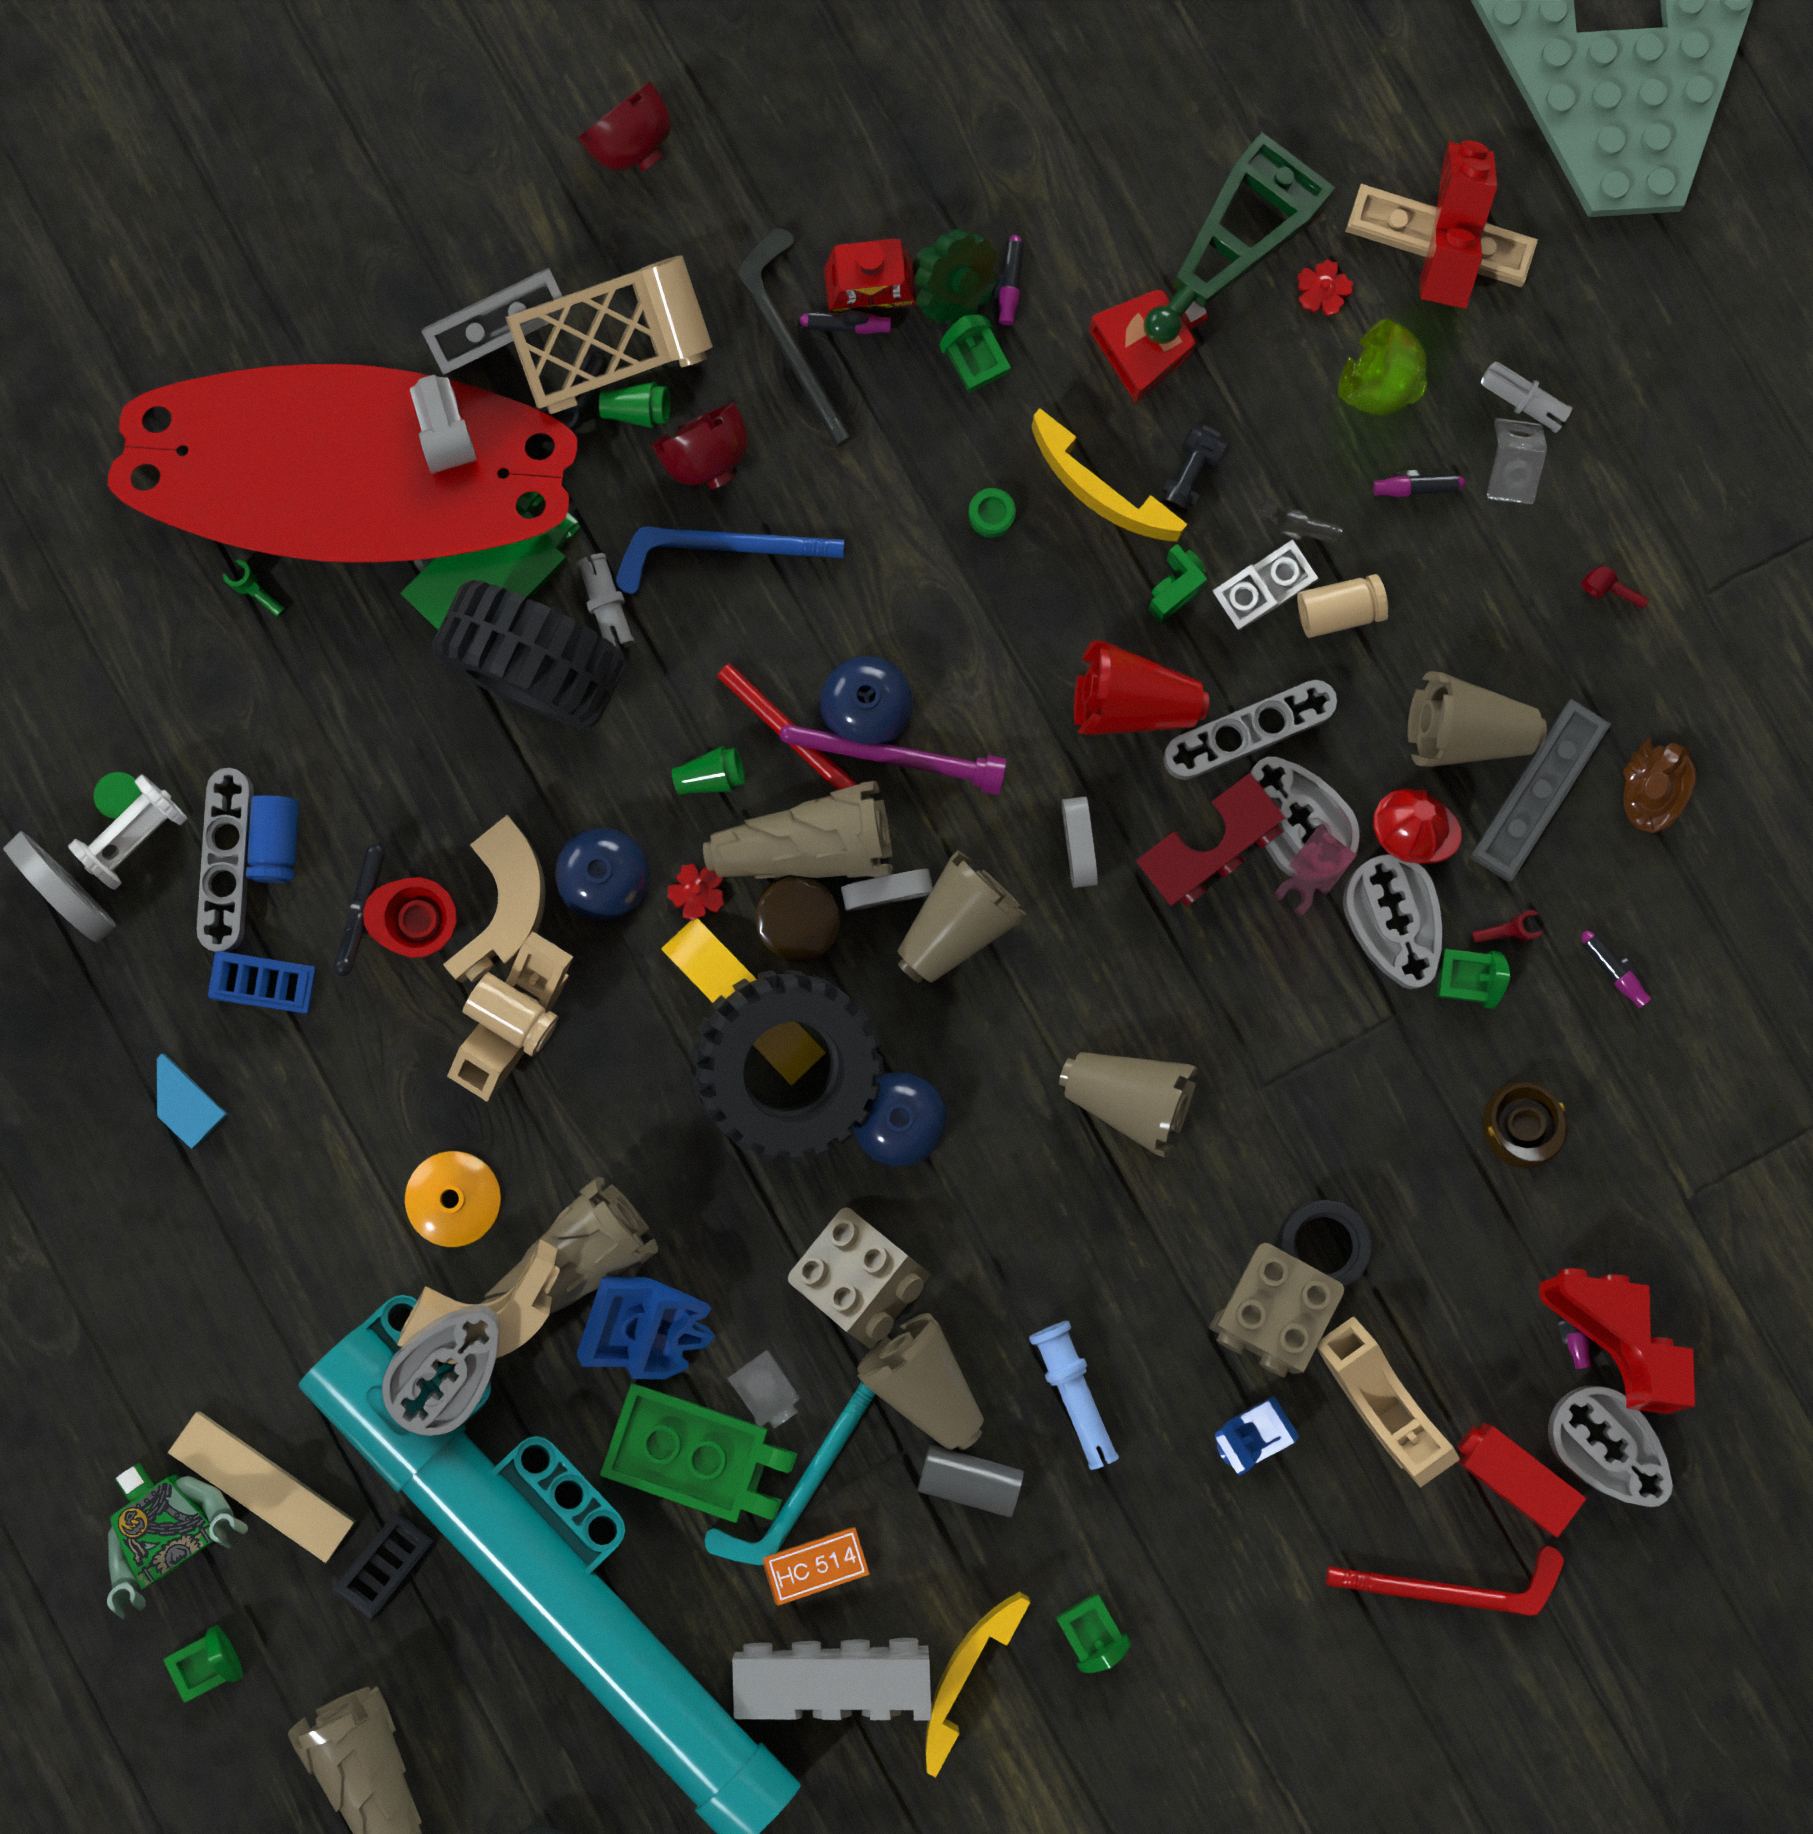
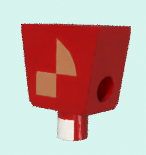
[1089,289,1208,403]

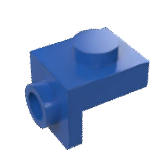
[1215,1395,1299,1476]

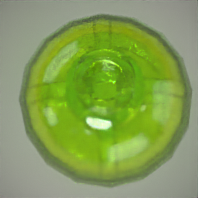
[1337,318,1427,416]

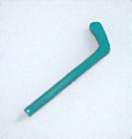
[704,1381,876,1565]

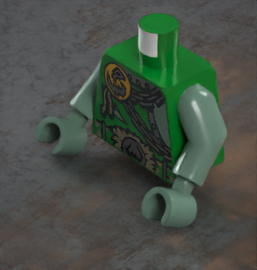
[107,1463,248,1619]

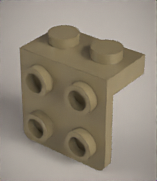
[788,1208,931,1349]
[1209,1243,1344,1377]

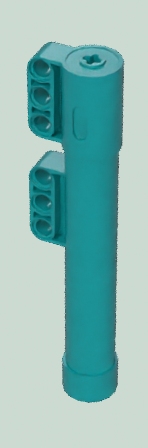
[298,1295,801,1834]

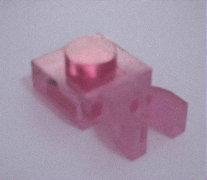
[1273,826,1357,917]

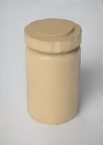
[1297,574,1388,638]
[463,972,558,1057]

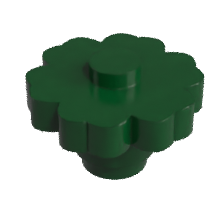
[912,229,998,325]

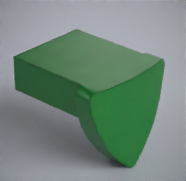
[939,314,1011,393]
[1436,949,1510,1009]
[1056,1593,1131,1673]
[163,1625,243,1703]

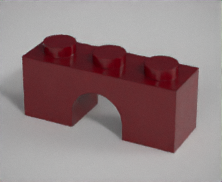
[1136,773,1287,907]

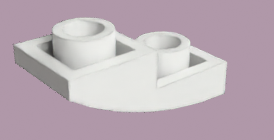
[1213,539,1319,630]

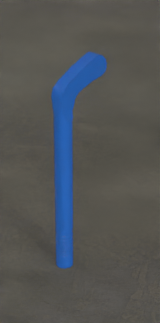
[616,526,844,595]

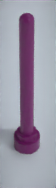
[780,725,1006,795]

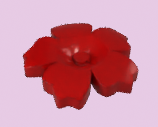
[1297,259,1353,317]
[667,863,724,921]

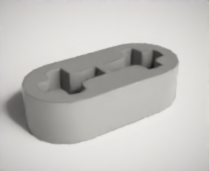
[1062,796,1098,888]
[841,869,933,911]

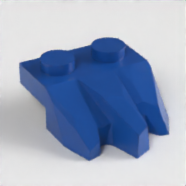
[576,1276,715,1379]

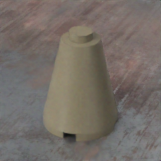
[1408,671,1547,767]
[897,850,1027,983]
[1059,1052,1198,1158]
[857,1313,984,1450]

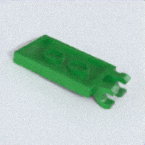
[400,492,581,630]
[600,1382,798,1523]

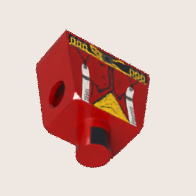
[824,238,917,313]

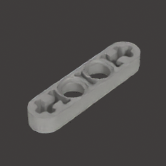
[1163,680,1337,780]
[197,768,254,953]

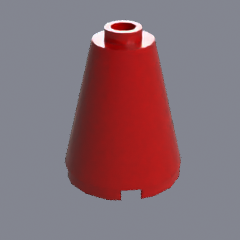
[1074,640,1209,735]

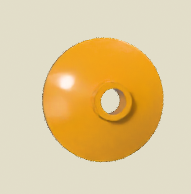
[405,1151,501,1247]

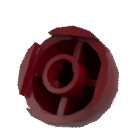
[577,81,671,171]
[651,402,748,490]

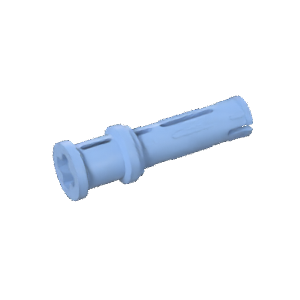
[1029,1321,1119,1470]

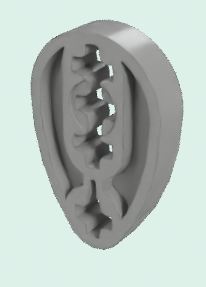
[1250,756,1360,882]
[3,831,116,943]
[1343,855,1442,989]
[382,1305,500,1436]
[1548,1386,1673,1507]

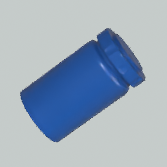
[246,795,300,883]

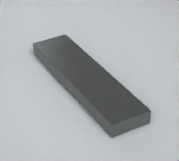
[1469,699,1611,882]

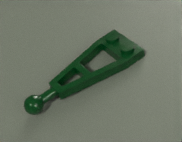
[1143,132,1335,344]

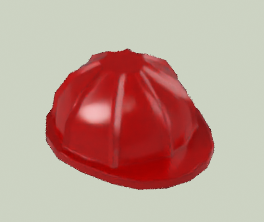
[1373,789,1462,864]
[363,877,457,958]

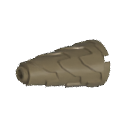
[703,781,893,879]
[480,1177,658,1315]
[288,1686,422,1834]

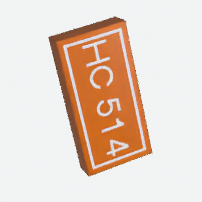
[761,1527,869,1606]

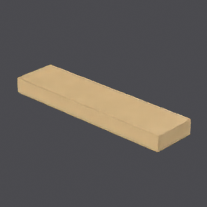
[1345,184,1538,287]
[168,1411,356,1563]

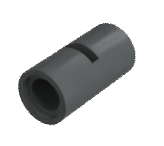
[917,1444,1024,1518]

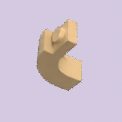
[443,815,546,983]
[447,931,573,1102]
[397,1240,560,1364]
[1316,1316,1460,1488]

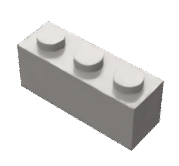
[422,268,571,375]

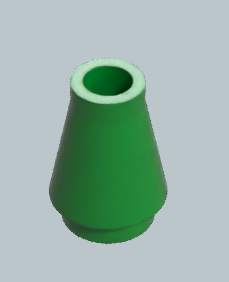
[599,382,671,429]
[672,746,745,795]

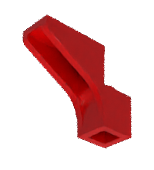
[1420,140,1497,309]
[1539,1268,1695,1414]

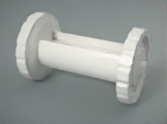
[68,774,188,890]

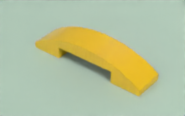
[1032,408,1187,542]
[661,918,826,1086]
[925,1592,1030,1778]

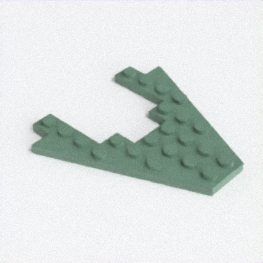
[1471,0,1754,217]

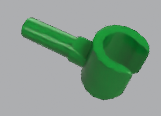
[223,560,285,617]

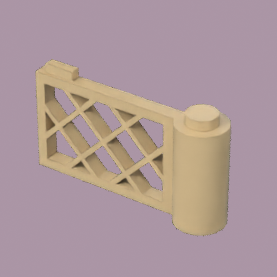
[505,255,713,414]

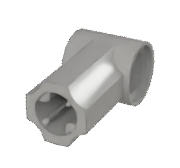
[410,375,477,474]

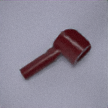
[1581,567,1649,609]
[1472,910,1543,943]

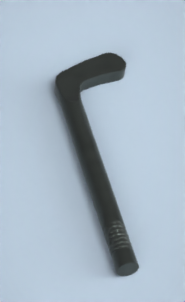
[738,228,852,447]

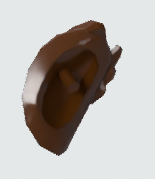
[1622,738,1696,833]

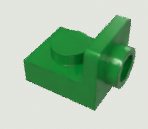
[1148,544,1207,624]

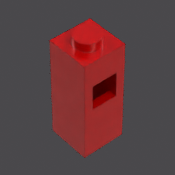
[1457,1423,1587,1538]

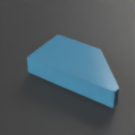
[157,1054,229,1149]

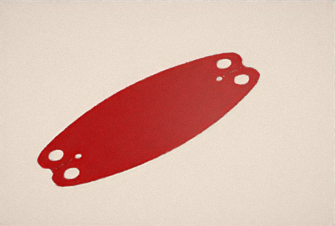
[107,364,578,562]

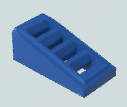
[208,951,317,1014]

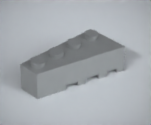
[732,1638,931,1720]

